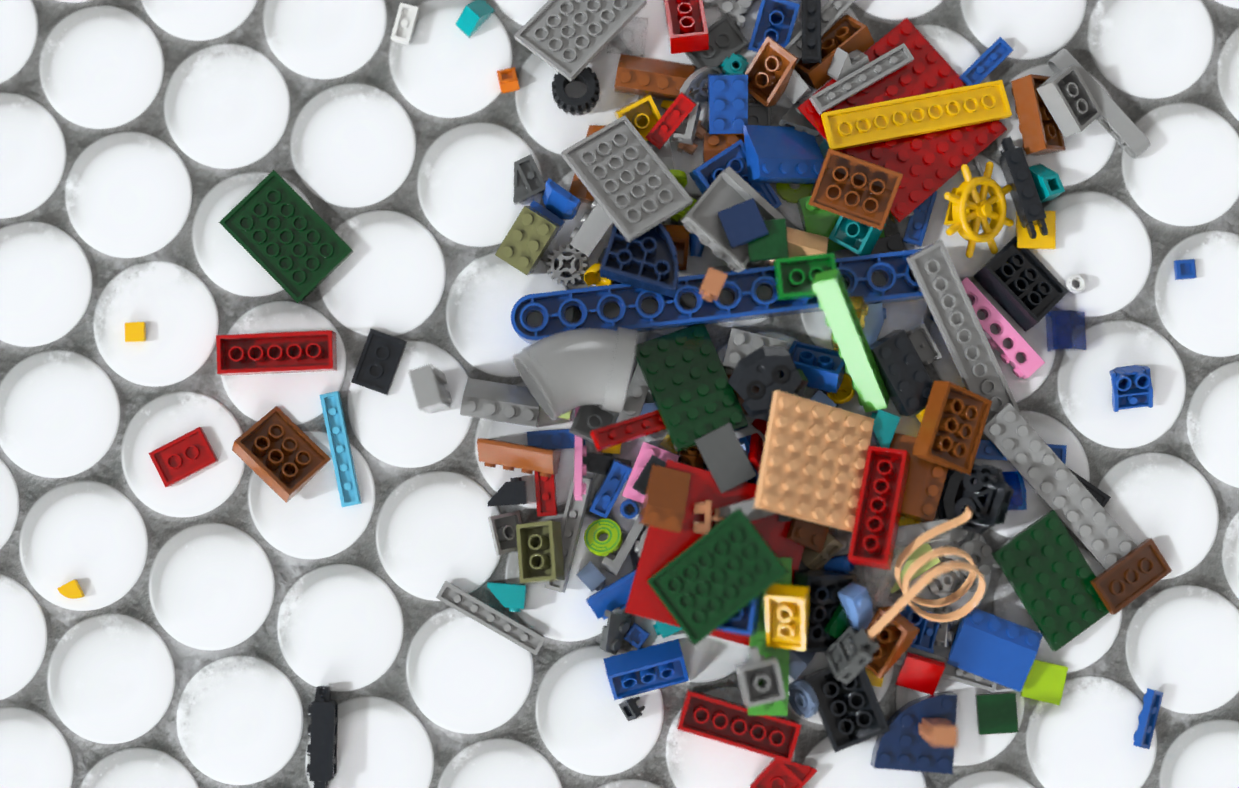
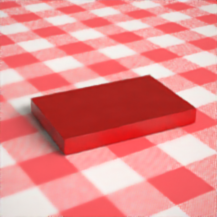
[149,427,218,487]

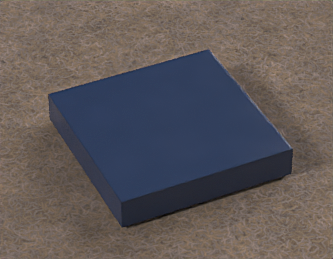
[717,198,768,249]

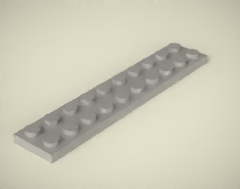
[906,240,1020,422]
[983,403,1138,570]

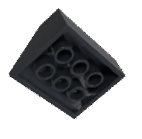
[973,236,1068,332]
[793,570,856,653]
[803,666,890,753]

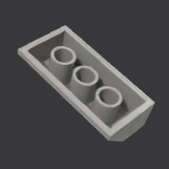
[460,378,541,427]

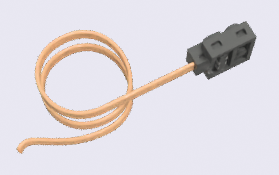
[824,506,985,685]

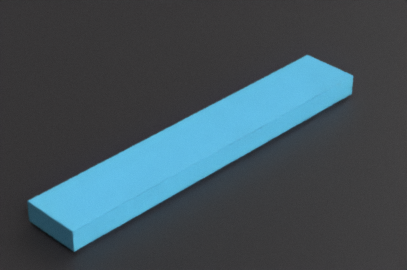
[320,391,362,507]

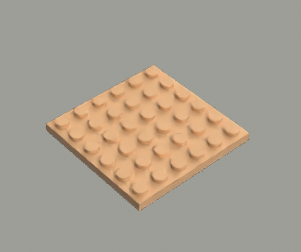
[754,390,874,533]

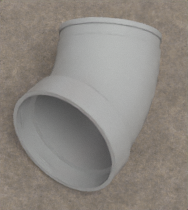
[512,327,638,420]

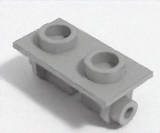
[934,607,955,647]

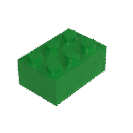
[773,253,836,301]

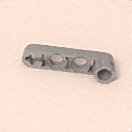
[599,512,645,576]

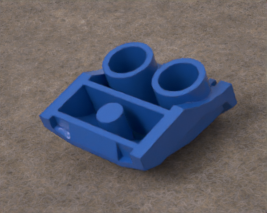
[542,178,581,220]
[1109,365,1153,412]
[899,605,940,653]

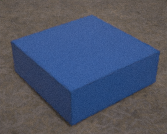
[1173,259,1197,280]
[623,623,650,649]

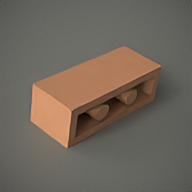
[918,718,957,747]

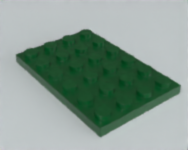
[219,170,354,304]
[635,324,748,452]
[647,508,789,645]
[991,510,1109,652]

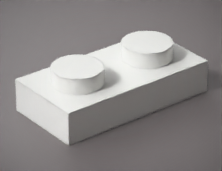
[390,3,419,45]

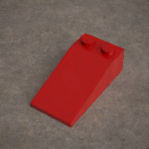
[664,0,709,54]

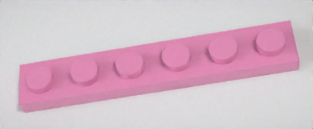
[574,407,587,501]

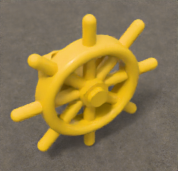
[944,161,1014,258]

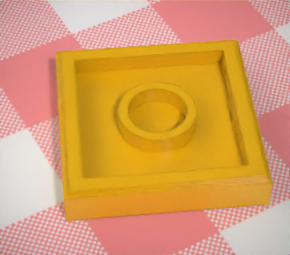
[1016,211,1056,250]

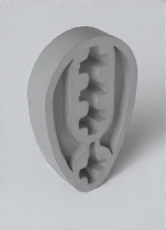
[679,66,723,105]

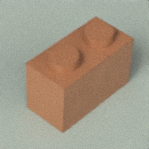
[699,267,728,302]

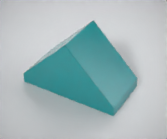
[455,0,495,38]

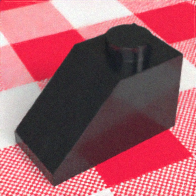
[488,477,528,506]

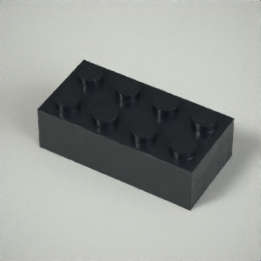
[869,329,933,416]

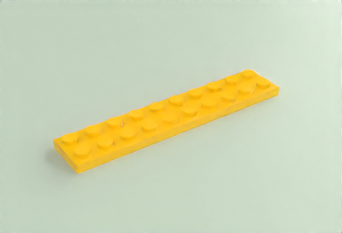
[821,80,1012,151]

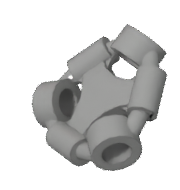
[926,560,966,598]

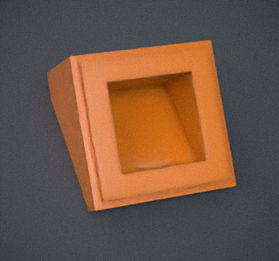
[497,67,520,93]

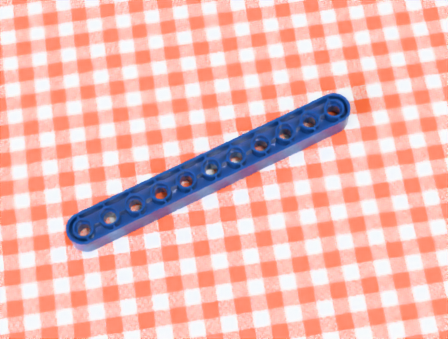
[511,249,924,344]

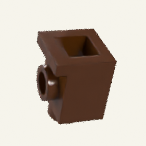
[679,447,708,470]

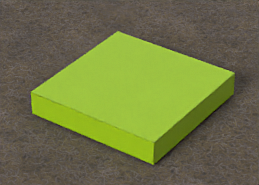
[1020,659,1068,705]

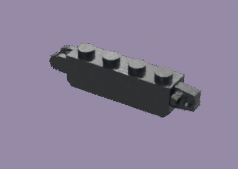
[999,137,1048,239]
[307,686,338,788]

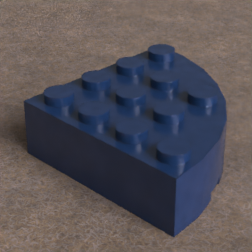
[600,223,679,298]
[871,692,957,774]

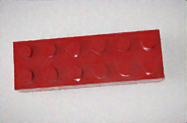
[216,330,337,376]
[848,446,911,570]
[677,688,801,763]

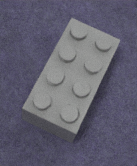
[408,364,452,414]

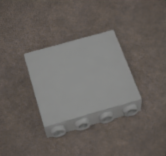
[681,166,786,273]

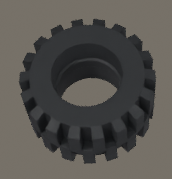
[552,67,600,115]

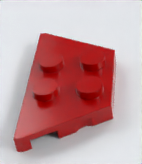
[750,758,817,788]

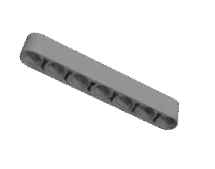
[1047,49,1151,158]

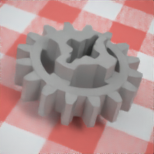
[546,244,588,286]

